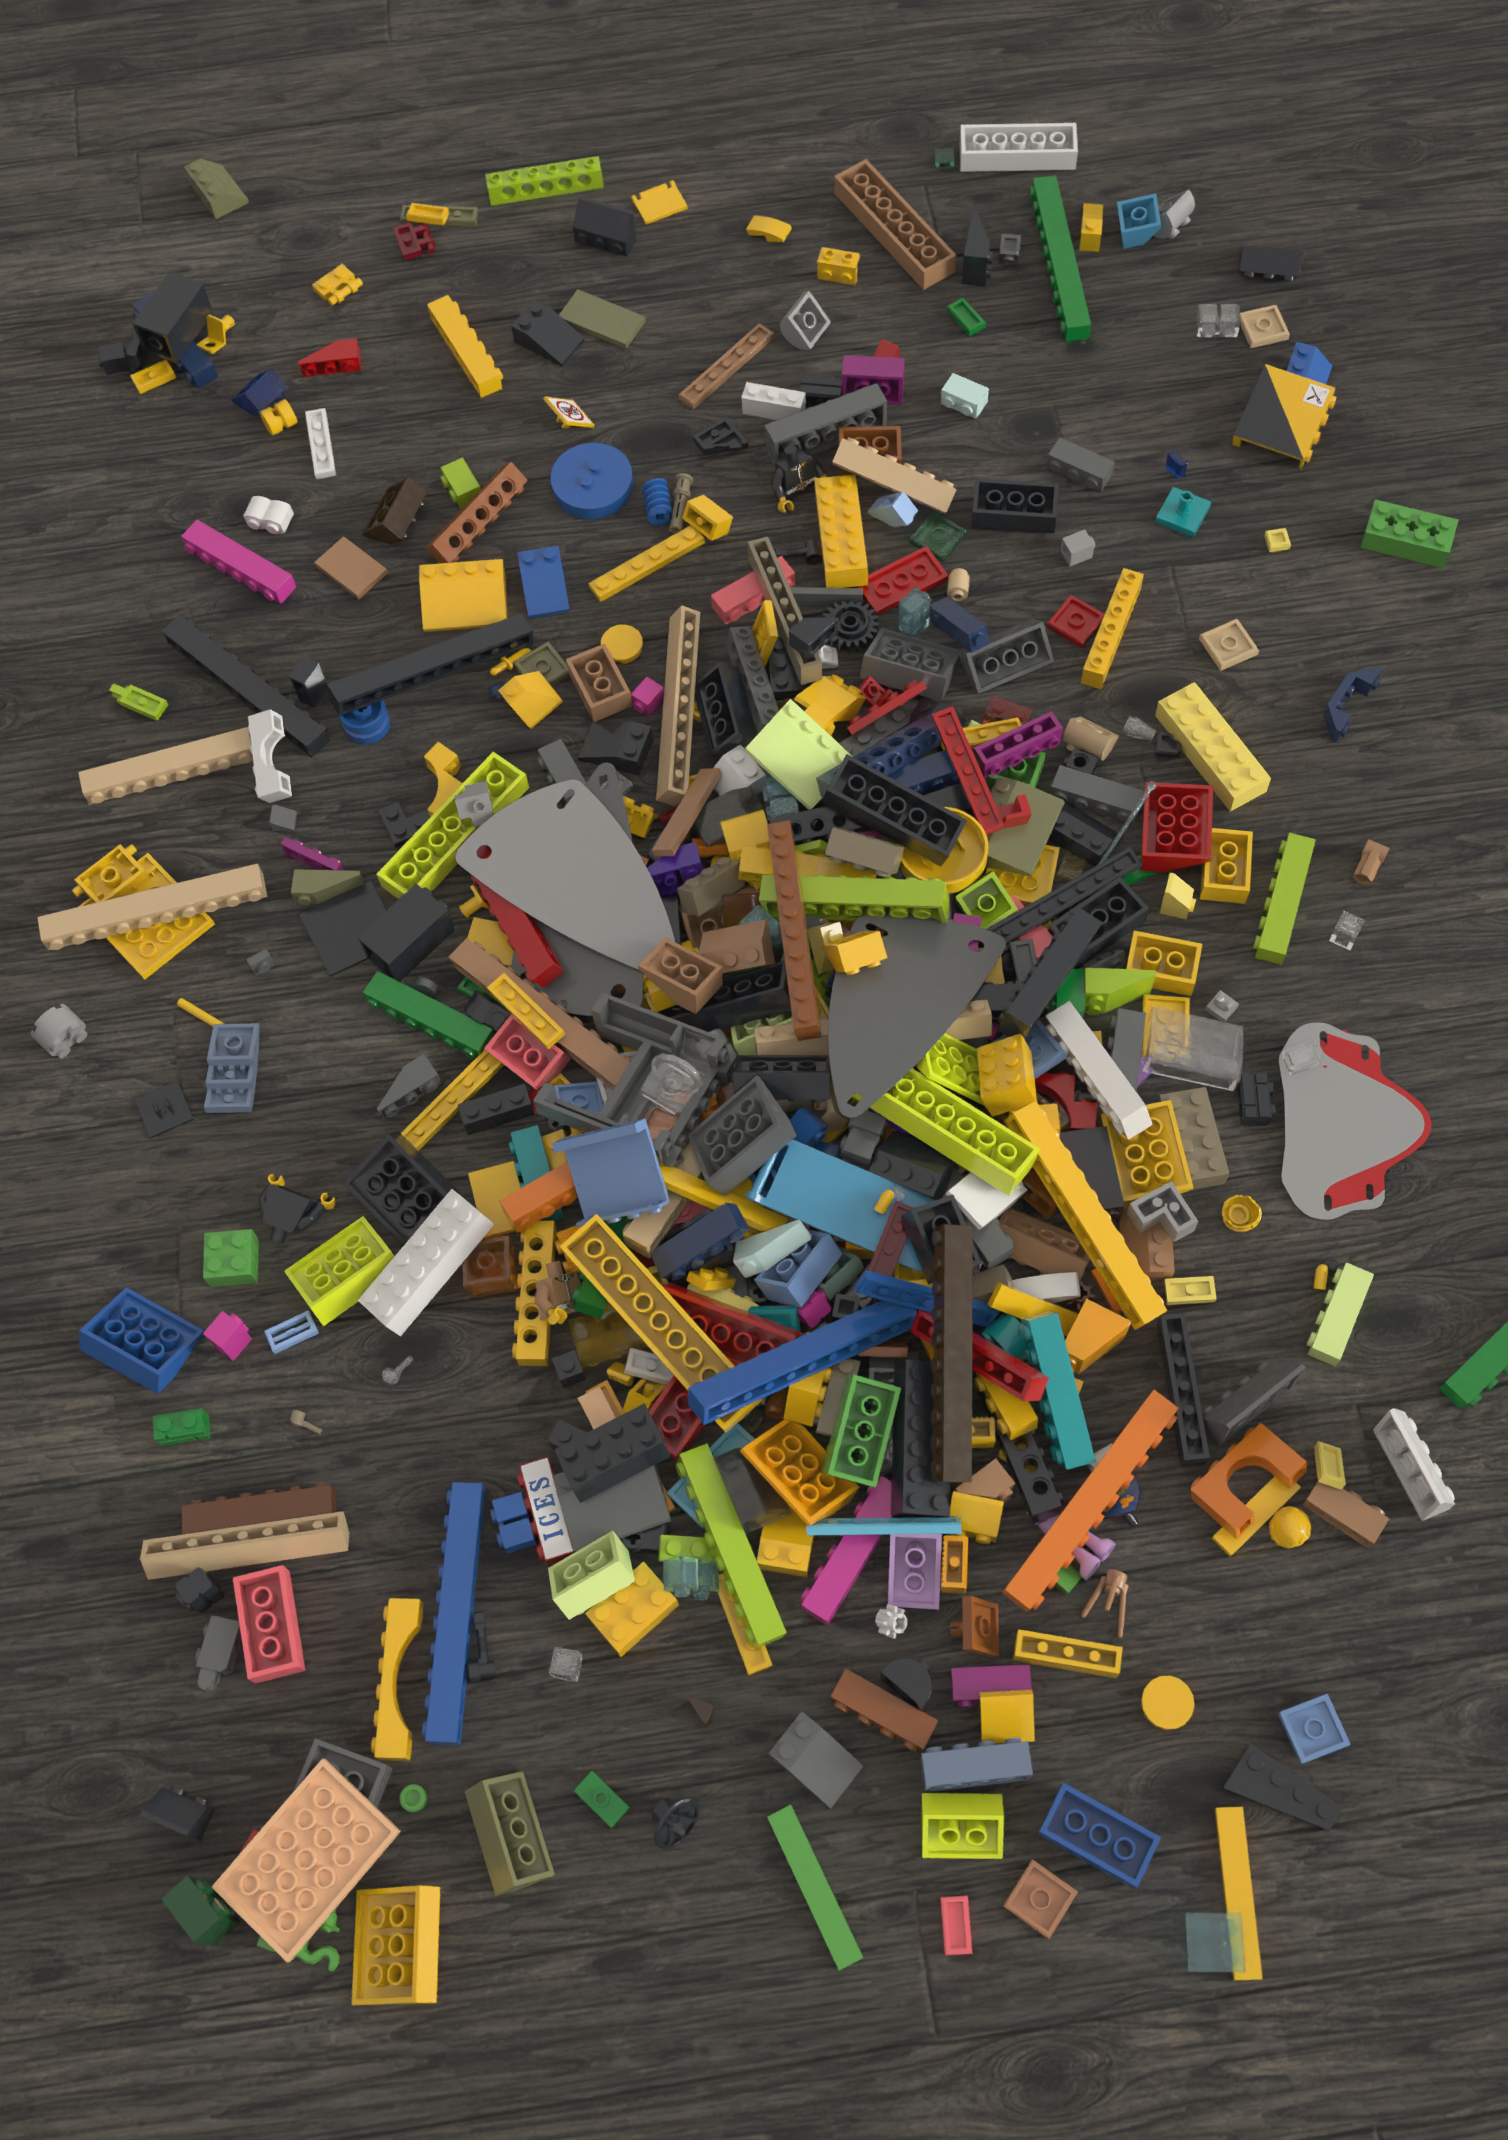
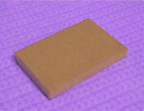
[314,536,388,599]

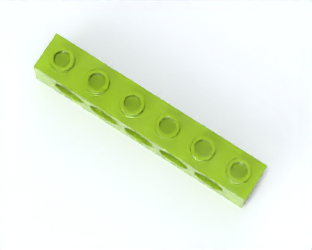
[485,156,604,206]

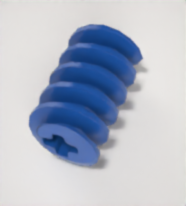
[642,478,672,526]

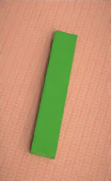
[767,1805,863,1971]

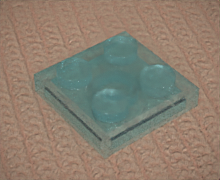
[1185,1913,1246,1972]

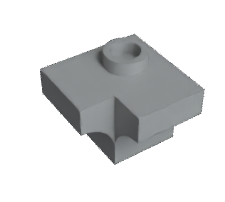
[455,781,494,827]

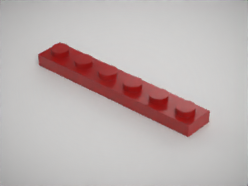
[932,706,1005,835]

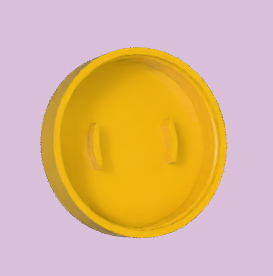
[897,807,988,894]

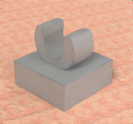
[1205,990,1239,1023]

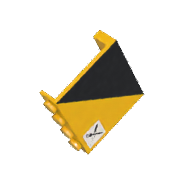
[1232,364,1337,469]

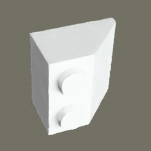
[714,744,766,810]

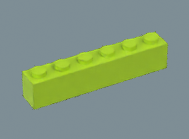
[1253,833,1316,965]

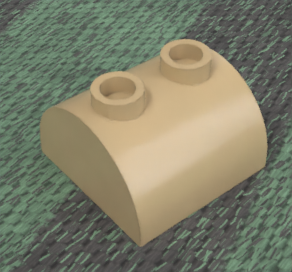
[1063,717,1119,761]

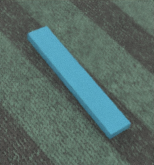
[807,1517,961,1535]

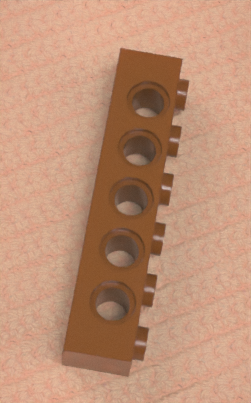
[425,462,528,564]

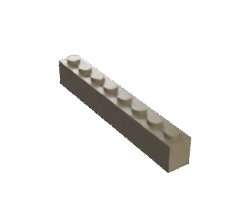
[748,537,822,685]

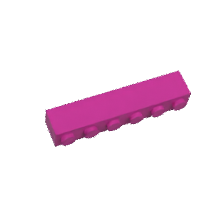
[181,520,296,604]
[800,1476,895,1626]

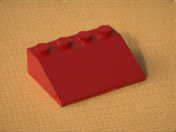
[1140,782,1213,872]

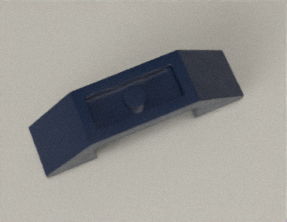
[1323,667,1382,743]

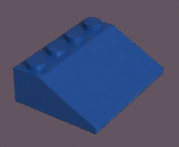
[79,1287,204,1394]

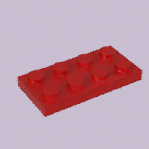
[855,546,948,616]
[846,680,927,736]

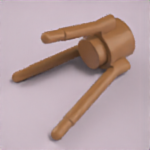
[1081,1569,1129,1638]

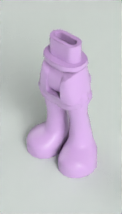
[1027,1511,1116,1581]

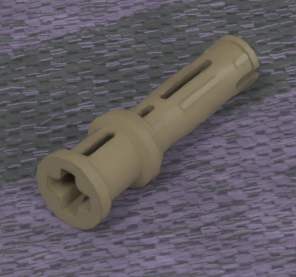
[669,473,693,534]

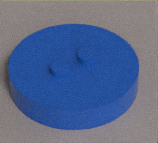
[551,443,633,519]

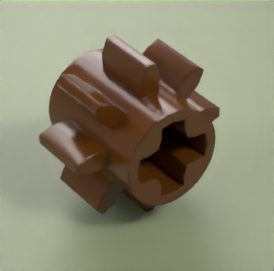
[1067,1280,1095,1313]

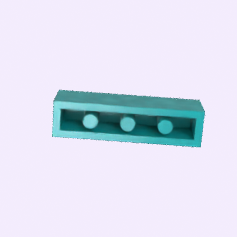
[508,1125,564,1221]

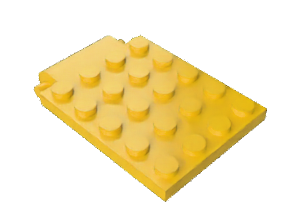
[72,844,215,980]

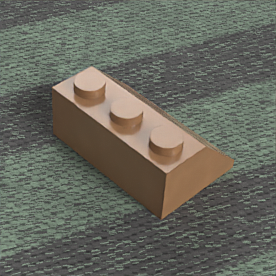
[698,919,775,976]
[1119,1209,1175,1281]

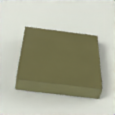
[513,641,569,686]

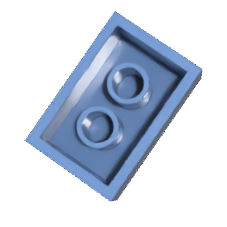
[754,1230,842,1307]

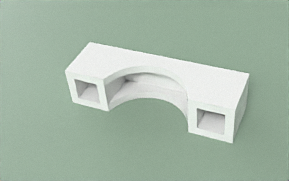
[248,710,292,803]

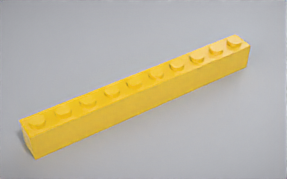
[1005,1101,1167,1330]

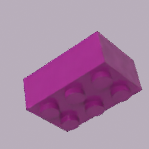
[842,355,905,405]

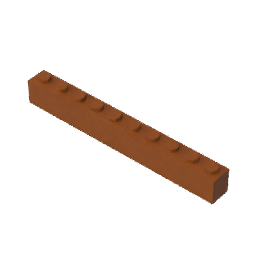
[767,820,822,1041]

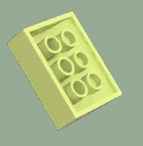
[744,699,853,810]

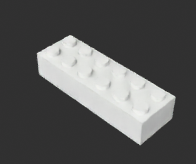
[960,123,1078,171]
[1046,1001,1153,1140]
[358,1189,494,1336]

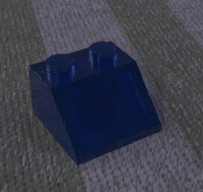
[231,368,287,416]

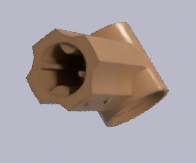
[1353,839,1390,885]

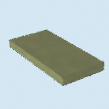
[559,289,646,349]

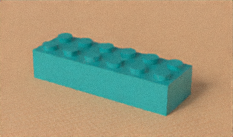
[1018,1311,1096,1470]

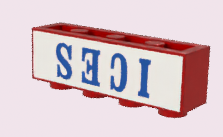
[517,1457,575,1566]

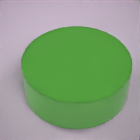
[400,1784,427,1813]

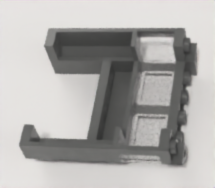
[533,992,737,1167]

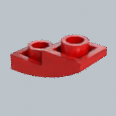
[858,676,904,707]

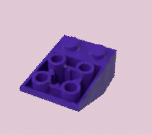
[647,842,704,898]

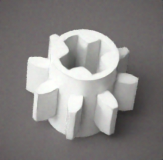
[875,1604,907,1638]

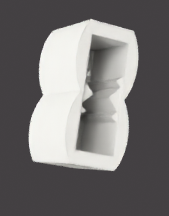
[244,496,294,534]

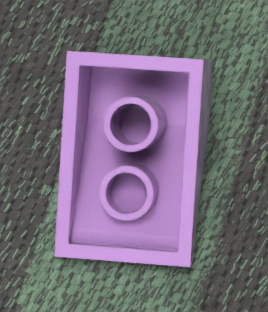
[888,1534,942,1609]

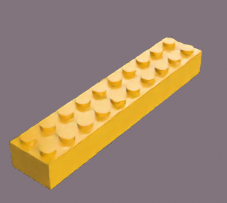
[559,1214,763,1433]

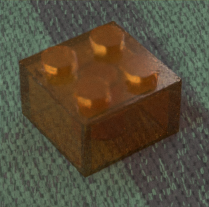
[463,1235,518,1298]

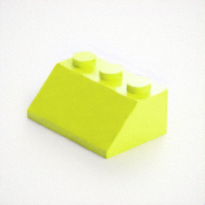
[922,1793,1004,1859]

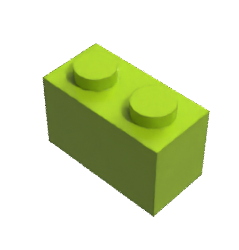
[440,458,480,509]

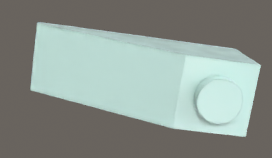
[733,1219,811,1278]

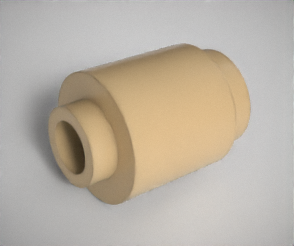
[947,568,970,601]

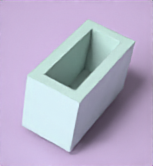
[941,373,989,419]

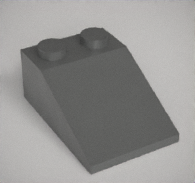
[769,1712,864,1809]

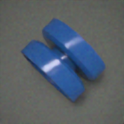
[339,700,390,745]

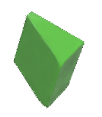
[1055,1565,1082,1596]

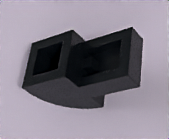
[463,989,511,1032]

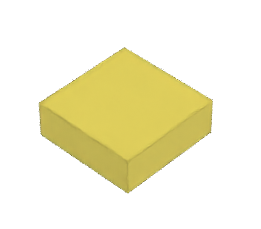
[1264,528,1291,552]

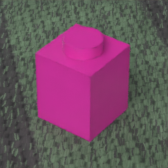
[631,677,664,717]

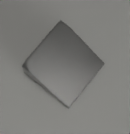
[270,805,297,832]

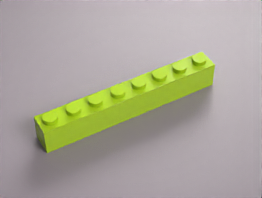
[675,1444,786,1649]

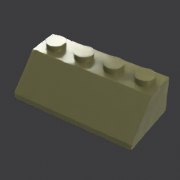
[465,1771,555,1896]

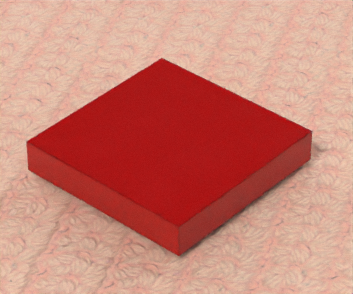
[1047,595,1105,648]

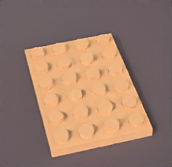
[212,1758,401,1963]

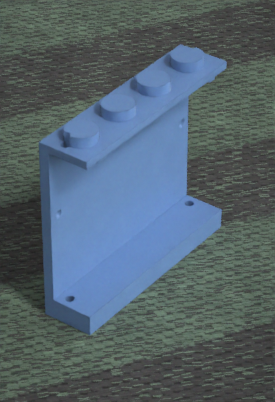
[552,1118,670,1226]

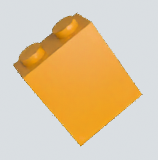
[1065,1299,1132,1374]

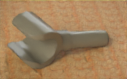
[290,1410,322,1435]

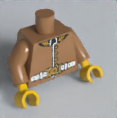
[535,1261,610,1324]

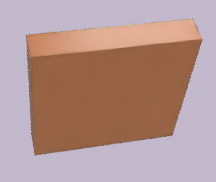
[1003,1859,1078,1939]

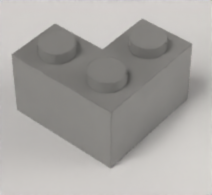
[1127,1181,1198,1242]

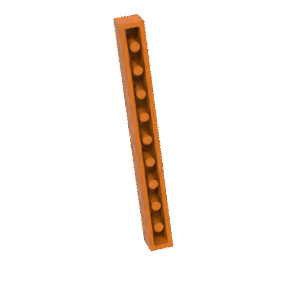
[499,1086,719,1233]
[1002,1390,1178,1612]

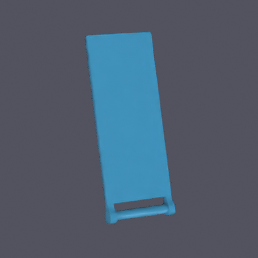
[745,1139,936,1272]

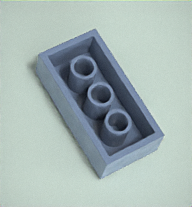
[920,1738,1033,1792]

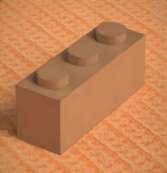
[1302,1481,1389,1549]

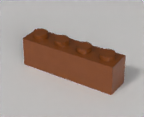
[831,1669,938,1753]

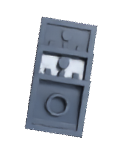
[204,1023,260,1113]

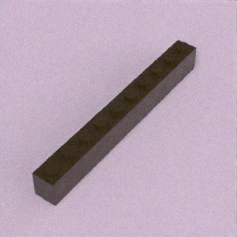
[930,1224,973,1482]

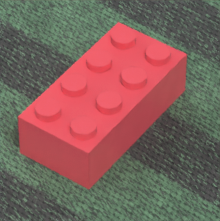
[233,1565,306,1684]

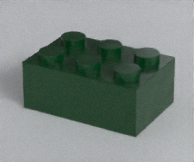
[161,1876,240,1946]

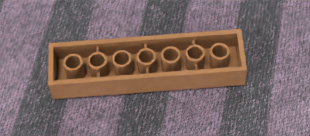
[834,159,956,290]

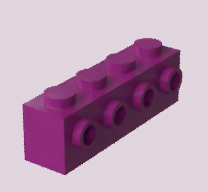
[973,711,1063,778]

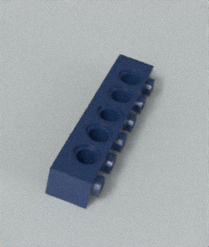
[816,718,941,798]

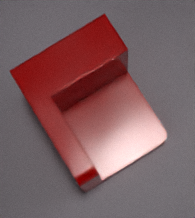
[997,794,1032,828]

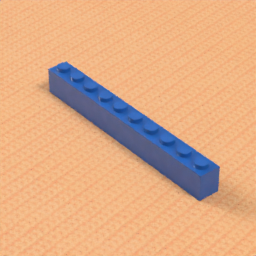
[688,1300,917,1425]
[422,1482,486,1746]

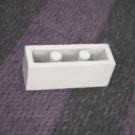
[742,382,806,420]

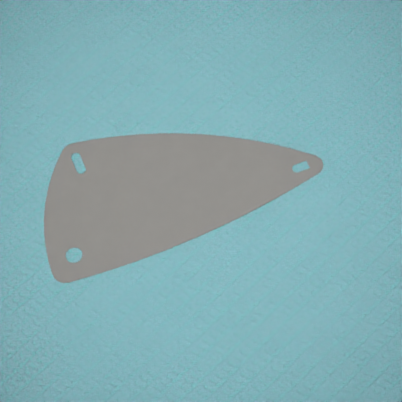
[456,779,675,970]

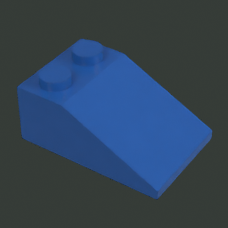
[517,546,570,618]

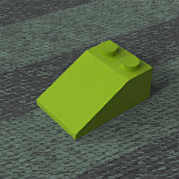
[1085,968,1156,1015]

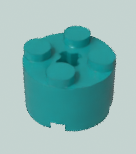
[981,1312,1028,1362]

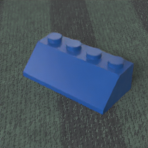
[1287,342,1332,384]

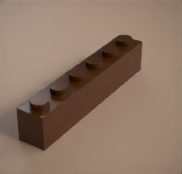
[182,1483,337,1535]

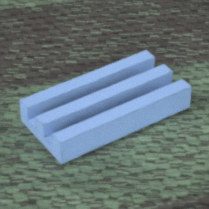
[264,1310,319,1354]

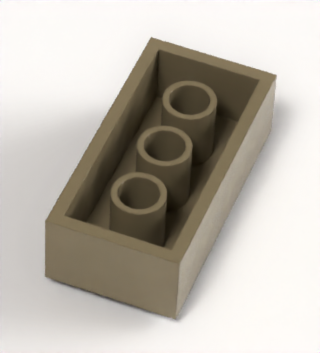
[1157,1087,1230,1189]

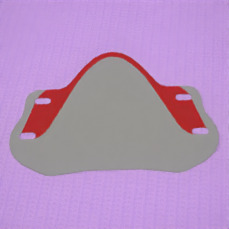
[1279,1023,1432,1220]

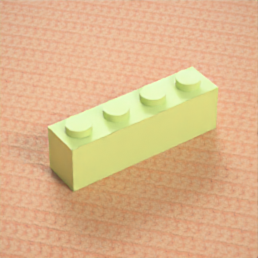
[1306,1262,1374,1367]

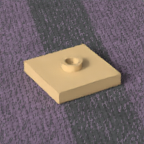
[1237,305,1290,348]
[1199,619,1259,671]

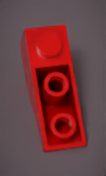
[298,338,362,377]

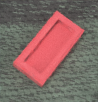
[940,1896,972,1955]

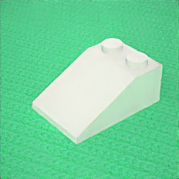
[946,1173,1027,1230]

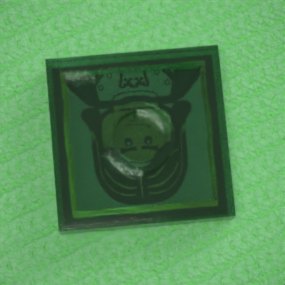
[909,511,967,562]

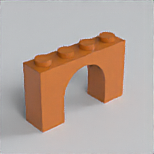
[1190,1423,1307,1540]

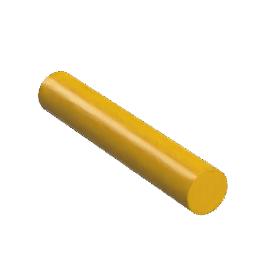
[177,998,224,1027]

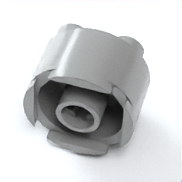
[31,1004,87,1058]

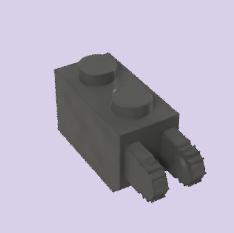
[195,1615,242,1693]

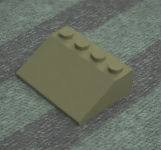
[985,777,1065,876]

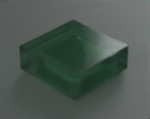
[934,148,955,168]

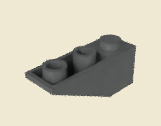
[377,1054,442,1120]

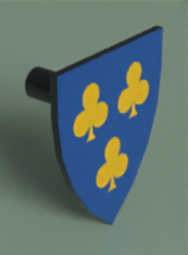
[1101,1478,1141,1527]

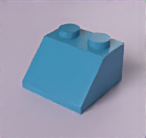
[1117,194,1161,249]

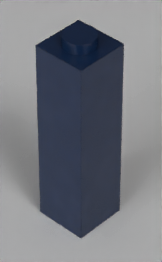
[929,597,990,653]

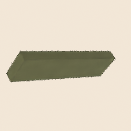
[400,205,479,227]

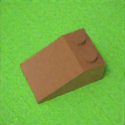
[638,937,722,1014]

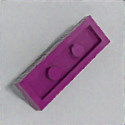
[281,837,344,871]

